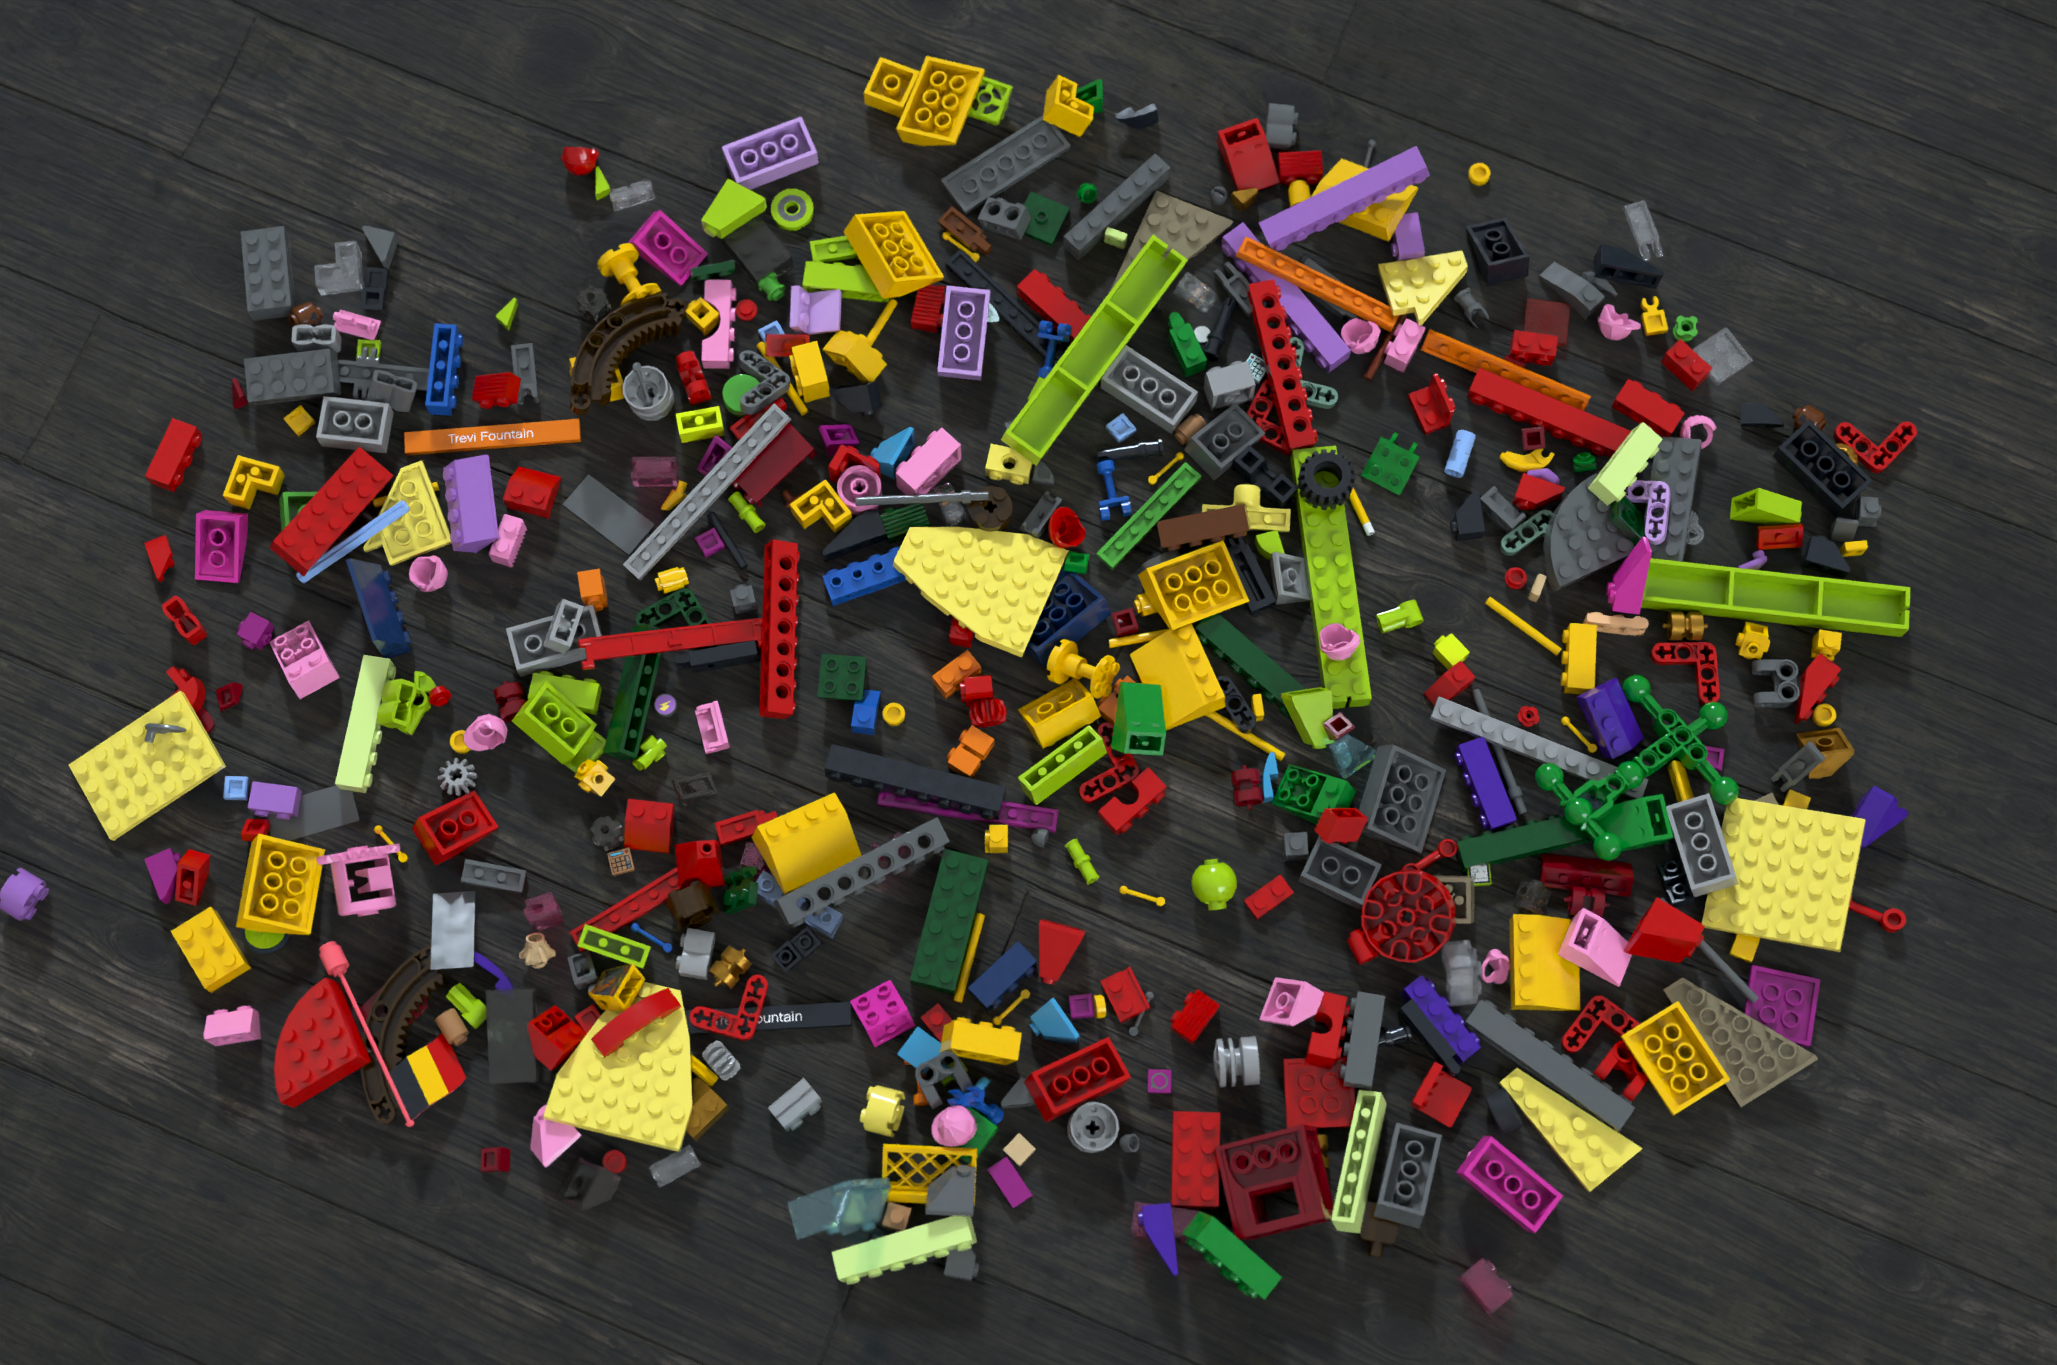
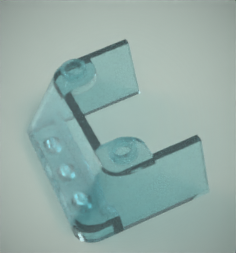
[788,1178,891,1239]

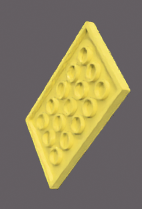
[69,691,226,840]

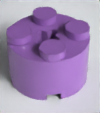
[0,868,49,921]

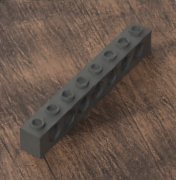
[773,817,950,927]

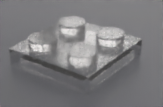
[1692,327,1753,386]

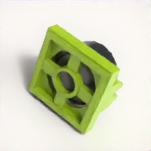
[967,76,1013,126]

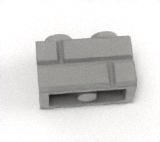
[768,1078,822,1131]

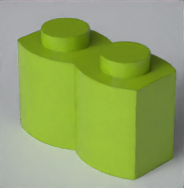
[377,679,416,728]

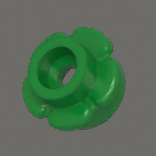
[1077,183,1097,203]

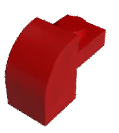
[166,666,206,713]

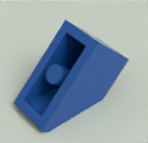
[851,689,881,735]

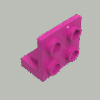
[851,980,915,1047]

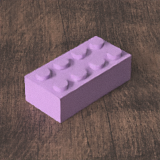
[722,117,819,190]
[937,286,990,380]

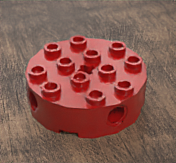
[1361,870,1456,962]

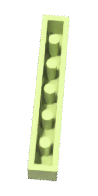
[335,655,396,793]
[1331,1090,1387,1234]
[832,1216,977,1284]

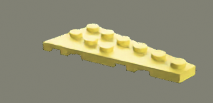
[1498,1068,1643,1193]

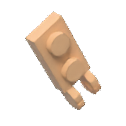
[1583,612,1649,636]

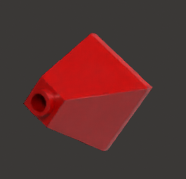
[675,840,725,889]
[1039,919,1086,985]

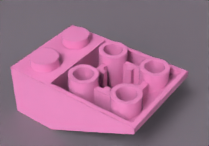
[269,621,340,699]
[1558,908,1632,987]

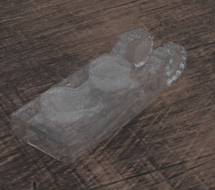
[1623,200,1663,261]

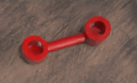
[1849,895,1906,933]

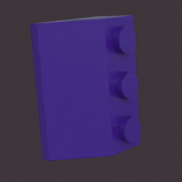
[1576,677,1643,759]

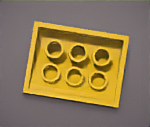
[896,56,985,146]
[1311,159,1418,241]
[843,211,944,298]
[1138,540,1249,631]
[1130,623,1226,730]
[752,793,862,895]
[236,834,325,935]
[1509,914,1580,1011]
[1621,1001,1730,1115]

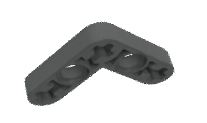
[739,350,790,415]

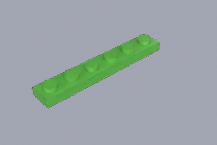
[1096,462,1202,570]

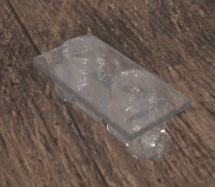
[609,179,655,211]
[649,1145,701,1188]

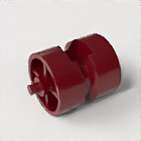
[493,681,526,723]
[1231,765,1263,810]
[1563,886,1610,917]

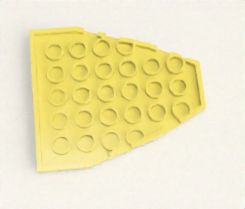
[893,527,1069,657]
[543,982,693,1152]

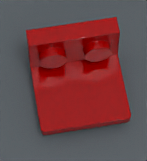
[1408,373,1455,435]
[828,444,881,484]
[1410,1062,1472,1128]

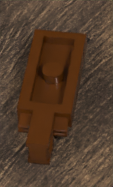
[937,206,992,256]

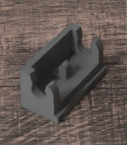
[1480,486,1526,534]
[1019,491,1062,539]

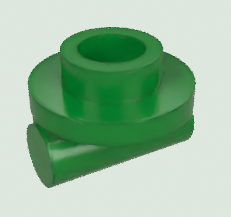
[1573,452,1596,473]

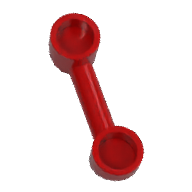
[1401,839,1457,871]

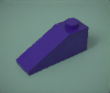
[1138,1203,1178,1277]

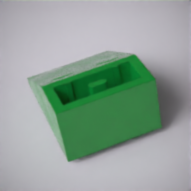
[1111,682,1166,756]
[1271,764,1356,824]
[1593,794,1674,851]

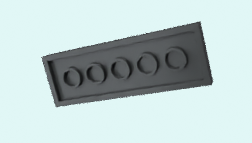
[941,115,1070,215]
[1644,437,1702,562]

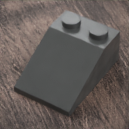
[1184,403,1266,480]

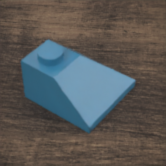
[870,427,915,480]
[1029,998,1080,1045]

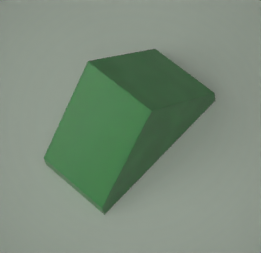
[1075,79,1103,113]

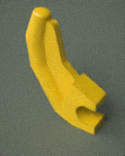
[1500,449,1554,472]

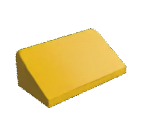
[1667,760,1694,803]

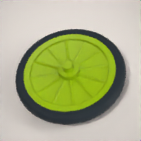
[241,928,290,954]

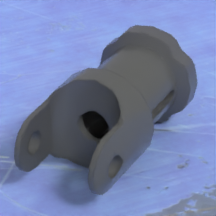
[1453,288,1490,328]

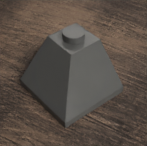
[926,1165,976,1217]

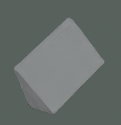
[1270,552,1310,605]

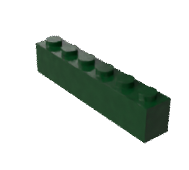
[1195,613,1306,718]
[603,624,661,760]
[1456,814,1593,873]

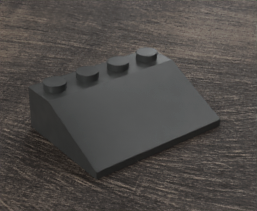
[1359,744,1446,854]

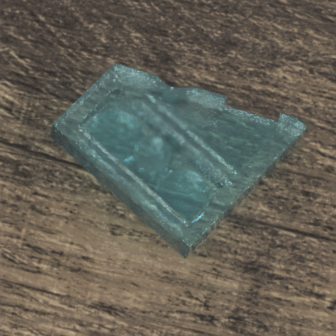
[1329,734,1377,779]

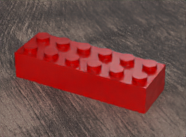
[269,447,394,577]

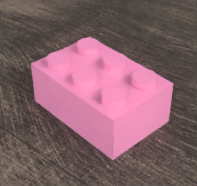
[896,427,961,495]

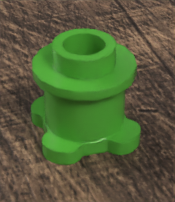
[758,272,786,301]
[1673,316,1698,342]

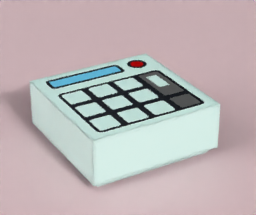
[1247,353,1266,384]

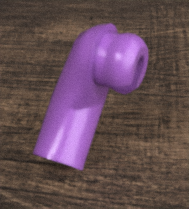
[1527,468,1560,485]
[1738,550,1767,570]

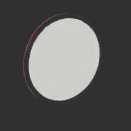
[1193,325,1211,343]

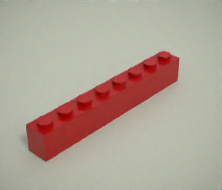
[1466,368,1631,458]

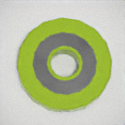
[771,189,814,231]

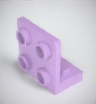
[790,285,842,335]

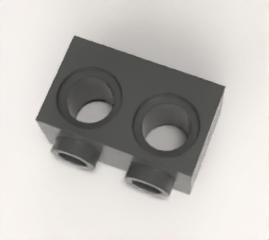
[978,197,1031,240]

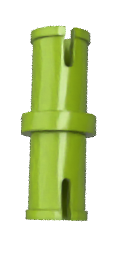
[728,491,766,533]
[1065,839,1100,885]

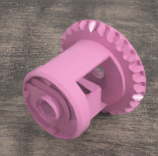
[316,844,400,917]

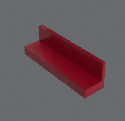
[1539,853,1634,897]

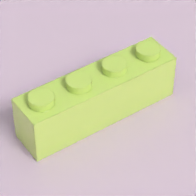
[1588,422,1662,506]

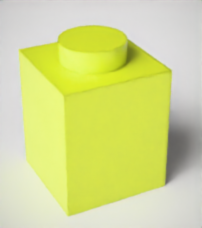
[1433,633,1470,670]

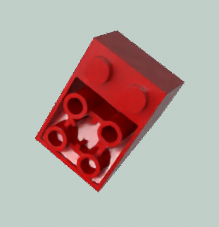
[1216,118,1280,191]

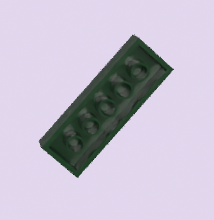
[910,849,989,996]

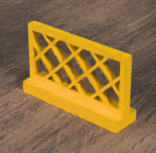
[881,1144,977,1206]

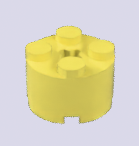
[860,1085,905,1137]

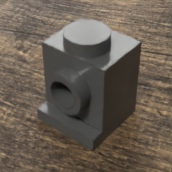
[1854,496,1881,527]
[730,584,757,614]

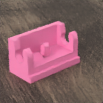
[695,701,730,754]

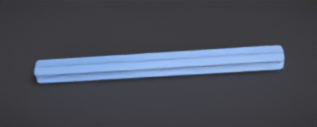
[296,500,410,583]

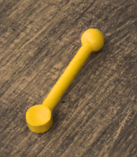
[942,232,979,262]
[1148,452,1184,485]
[1561,717,1597,753]
[374,825,408,863]
[1119,886,1165,907]
[993,989,1030,1025]

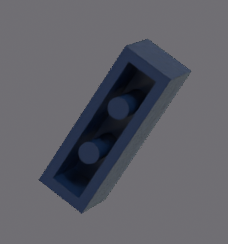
[968,941,1037,1011]

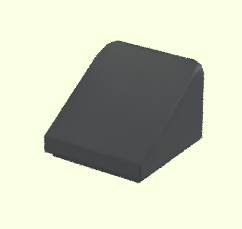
[1830,518,1859,542]

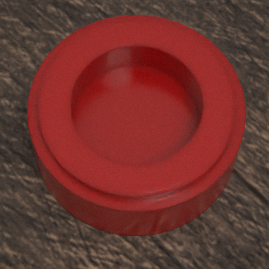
[602,1150,627,1174]

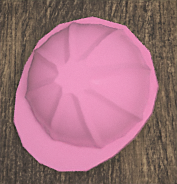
[1598,305,1641,340]
[1341,318,1380,354]
[409,555,448,592]
[1320,623,1361,661]
[464,714,508,751]
[932,1105,977,1146]

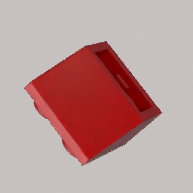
[527,1005,587,1071]

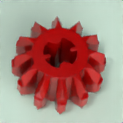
[969,698,1007,728]

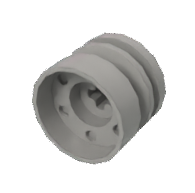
[623,366,674,421]
[1213,1036,1260,1088]
[1067,1102,1119,1153]

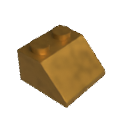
[686,1076,729,1141]

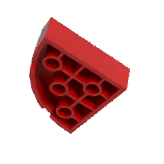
[274,977,371,1108]

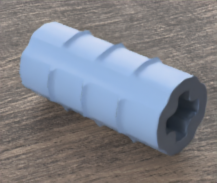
[1444,430,1476,478]

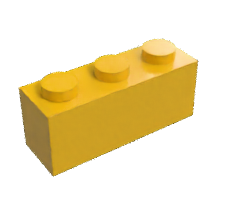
[1561,623,1597,694]

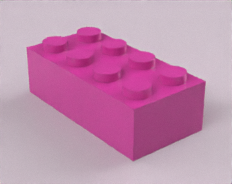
[1456,1136,1563,1233]

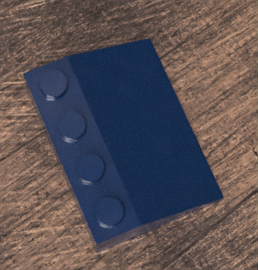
[346,559,412,659]
[1026,565,1111,668]

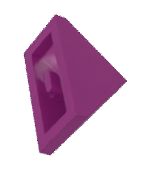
[819,424,859,457]
[697,435,732,476]

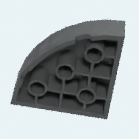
[1543,473,1634,592]

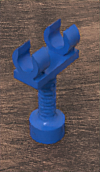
[1037,320,1072,378]
[1096,460,1132,521]
[947,1086,1004,1125]

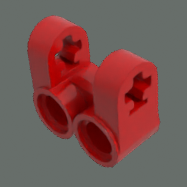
[676,351,712,406]
[1594,1041,1648,1101]

